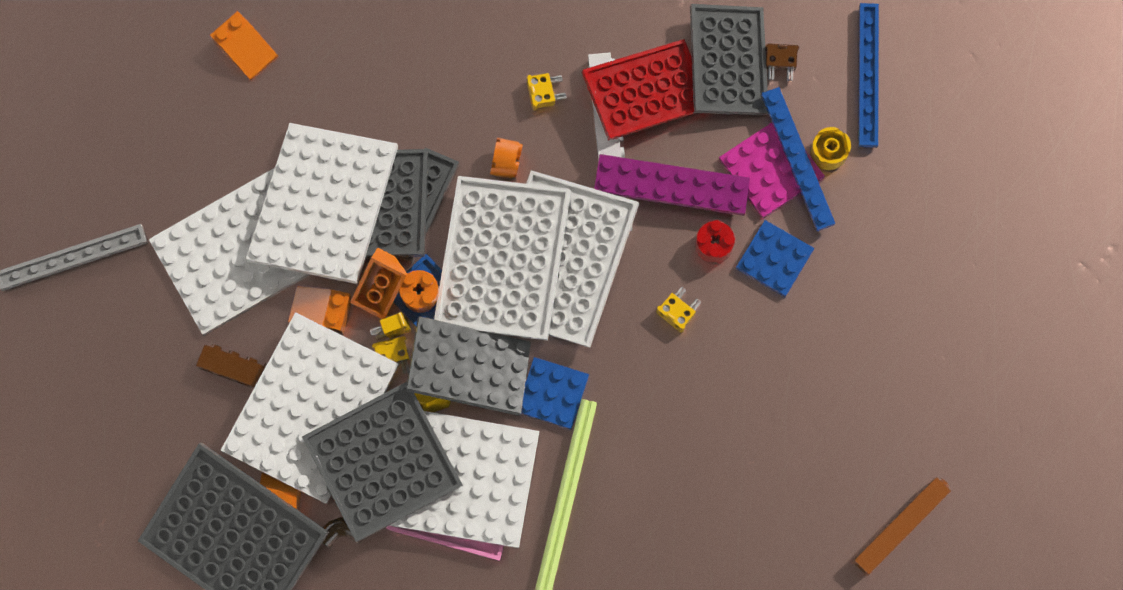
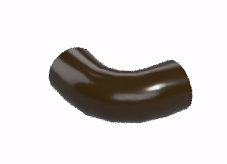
[322,517,362,548]

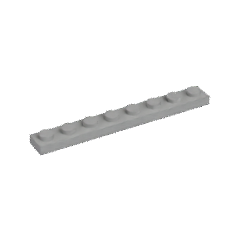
[0,224,148,291]

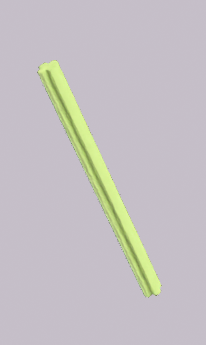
[535,399,597,590]

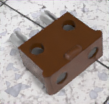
[765,43,800,81]

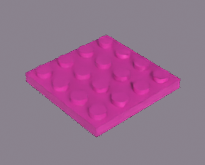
[719,123,825,219]

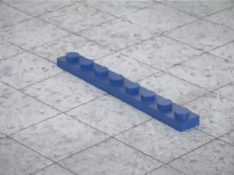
[858,3,879,148]
[761,87,836,231]

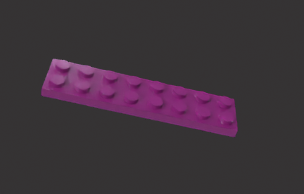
[594,154,750,216]

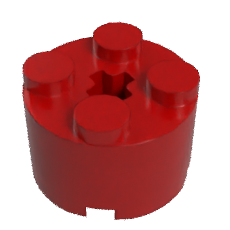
[695,220,735,263]

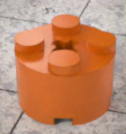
[490,138,523,179]
[399,270,439,313]

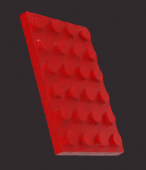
[581,39,695,141]

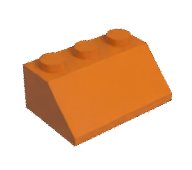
[350,248,407,319]

